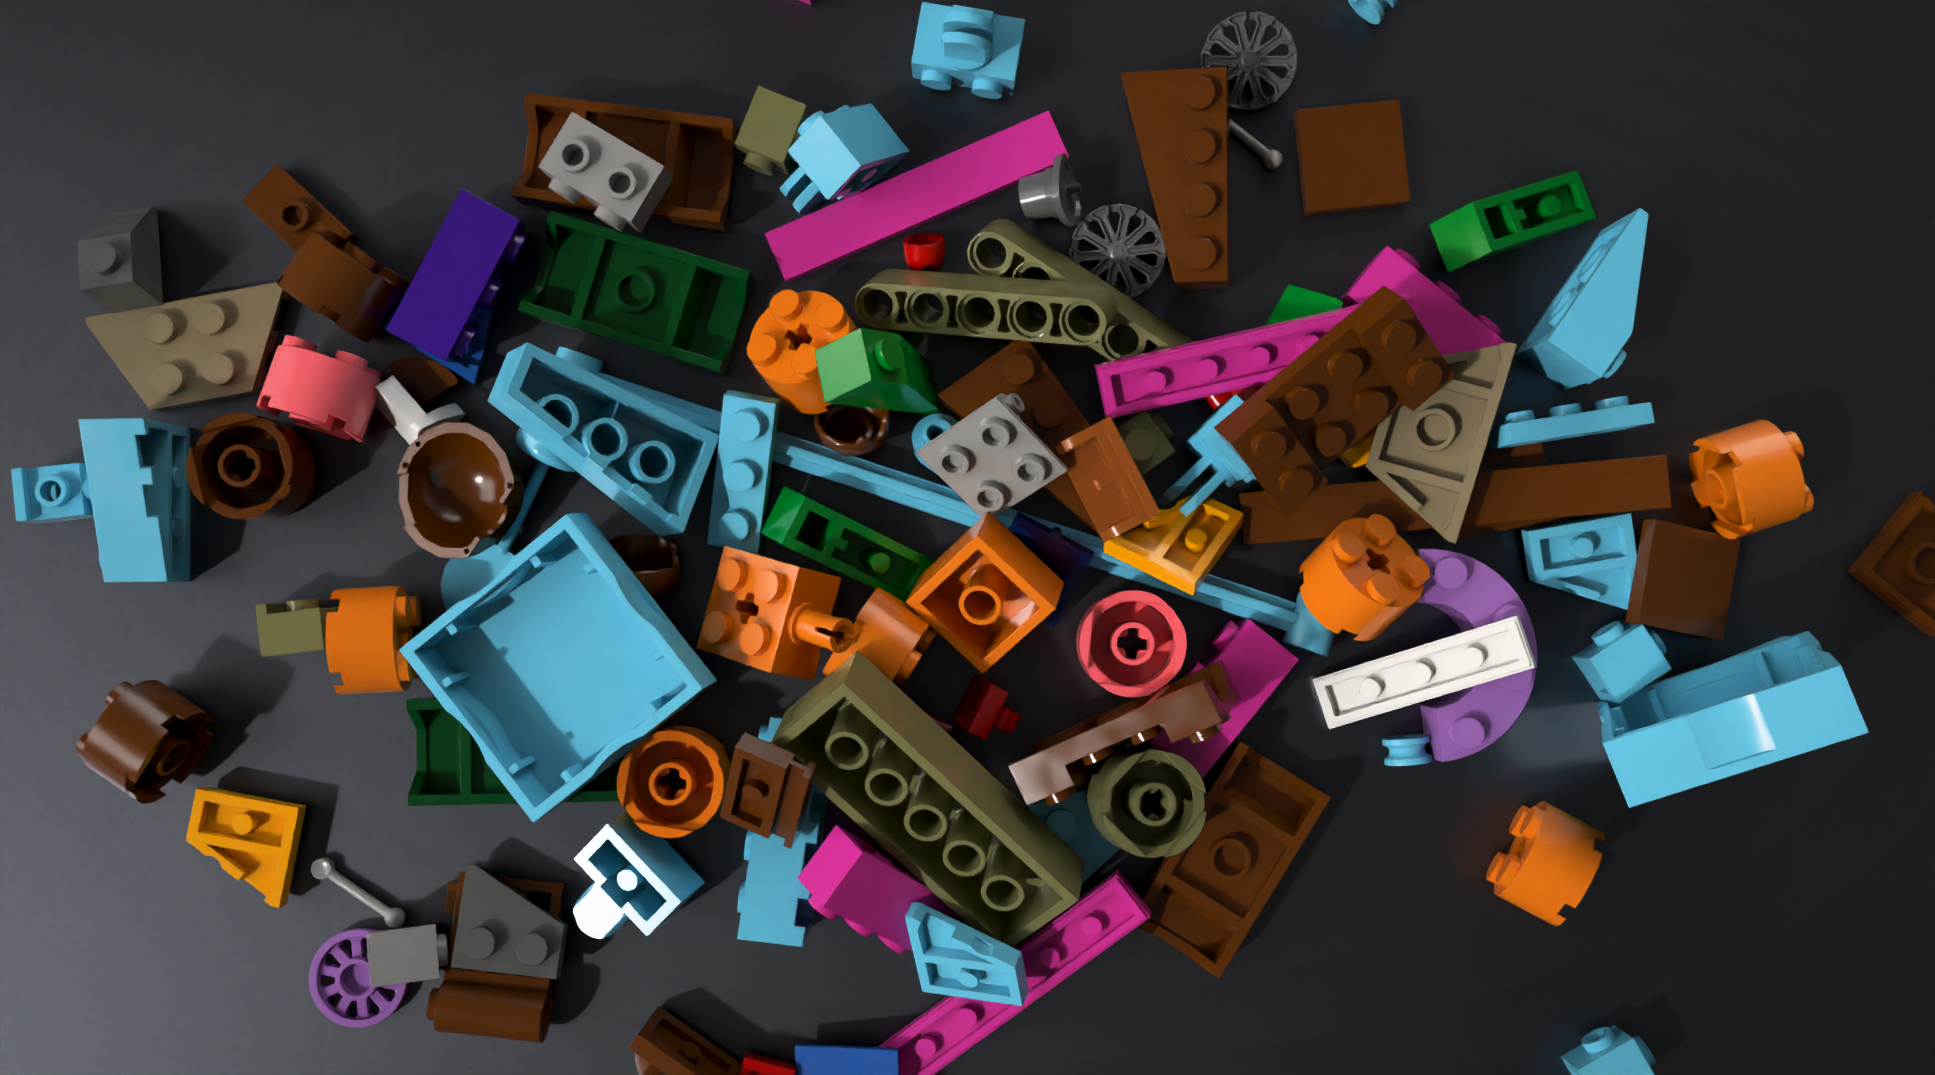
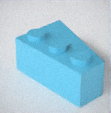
[78,418,190,582]

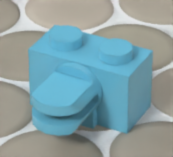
[911,2,1025,99]
[780,103,910,215]
[1163,394,1256,517]
[573,811,705,939]

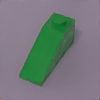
[1429,170,1596,273]
[815,328,941,415]
[761,486,934,604]

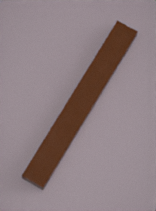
[1238,455,1672,545]

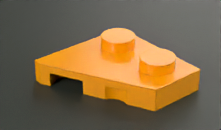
[1103,495,1244,596]
[186,786,306,908]

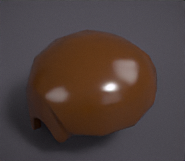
[814,404,894,457]
[608,534,680,599]

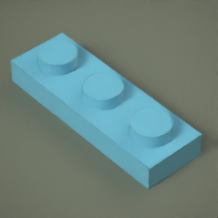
[707,390,780,554]
[1485,396,1655,451]

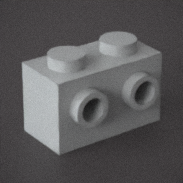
[538,112,673,232]

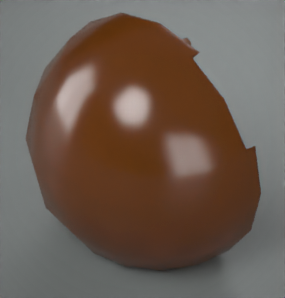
[396,422,525,559]

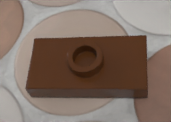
[242,164,358,252]

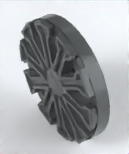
[1200,11,1298,111]
[1069,203,1167,299]

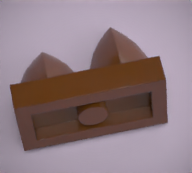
[628,1006,742,1075]

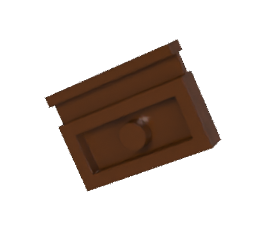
[720,732,818,849]

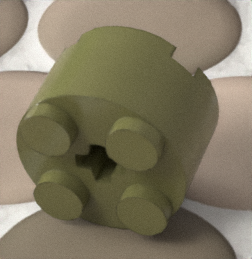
[1085,745,1206,858]

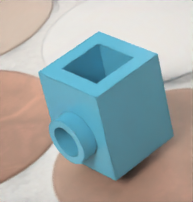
[1572,621,1672,703]
[1561,1025,1656,1075]

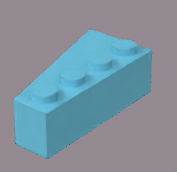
[488,342,719,537]
[737,714,828,947]

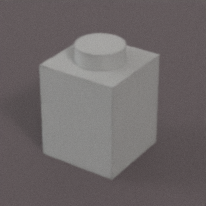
[366,924,448,988]

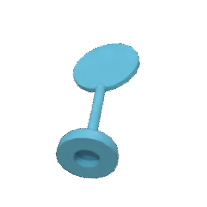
[440,427,577,610]

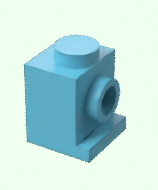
[11,463,94,523]

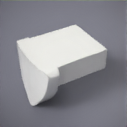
[375,375,466,445]

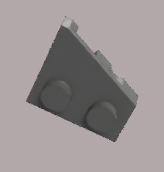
[451,864,568,979]

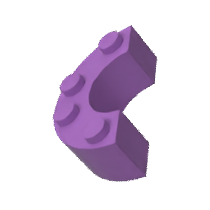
[1413,549,1537,762]

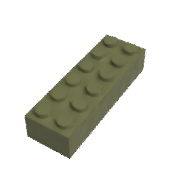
[771,650,1085,947]

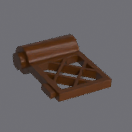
[426,872,566,1043]

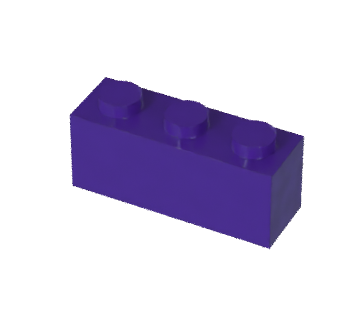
[386,188,528,363]

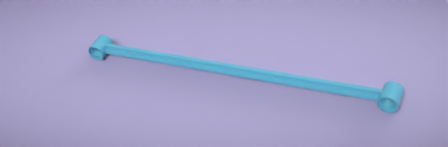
[556,346,1335,657]

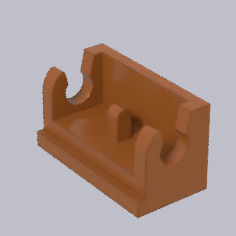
[1054,416,1161,543]

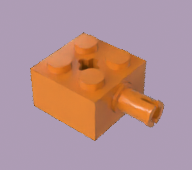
[696,546,855,681]

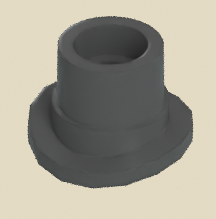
[1018,153,1083,227]

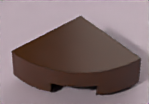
[388,357,464,409]

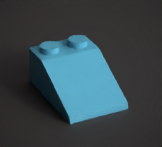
[1515,208,1649,390]

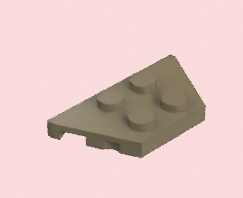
[85,282,290,412]
[1365,342,1517,543]

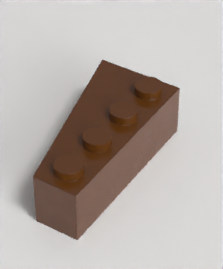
[1120,67,1231,290]
[938,340,1100,537]

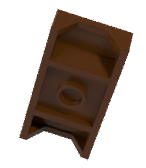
[511,93,739,231]
[1214,286,1455,516]
[1008,660,1240,806]
[1137,739,1331,979]

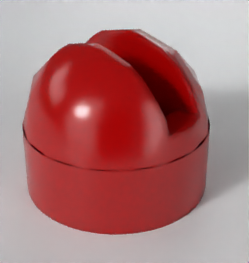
[903,233,945,272]

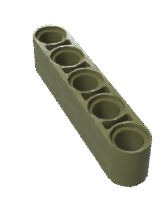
[967,219,1194,361]
[854,269,1118,346]

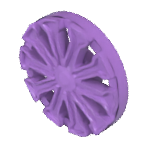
[309,927,410,1028]

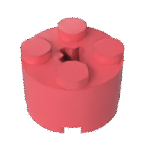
[256,335,383,442]
[1076,590,1187,697]

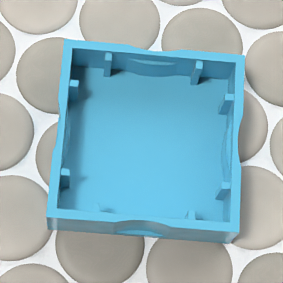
[399,513,717,823]
[1597,631,1869,808]

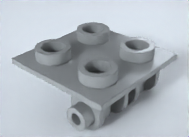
[916,393,1068,517]

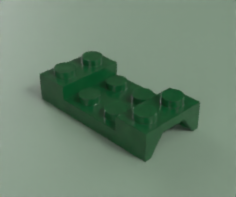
[518,210,755,376]
[406,697,627,806]

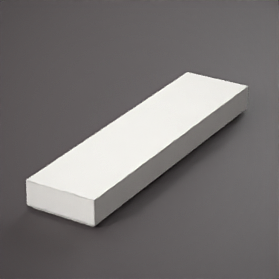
[1312,615,1537,729]

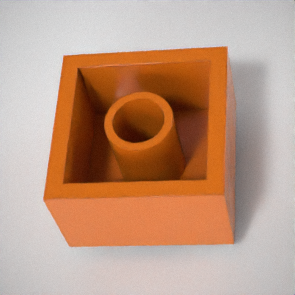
[906,512,1064,674]

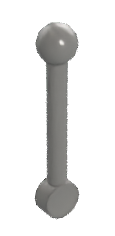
[1230,119,1283,170]
[311,857,406,928]

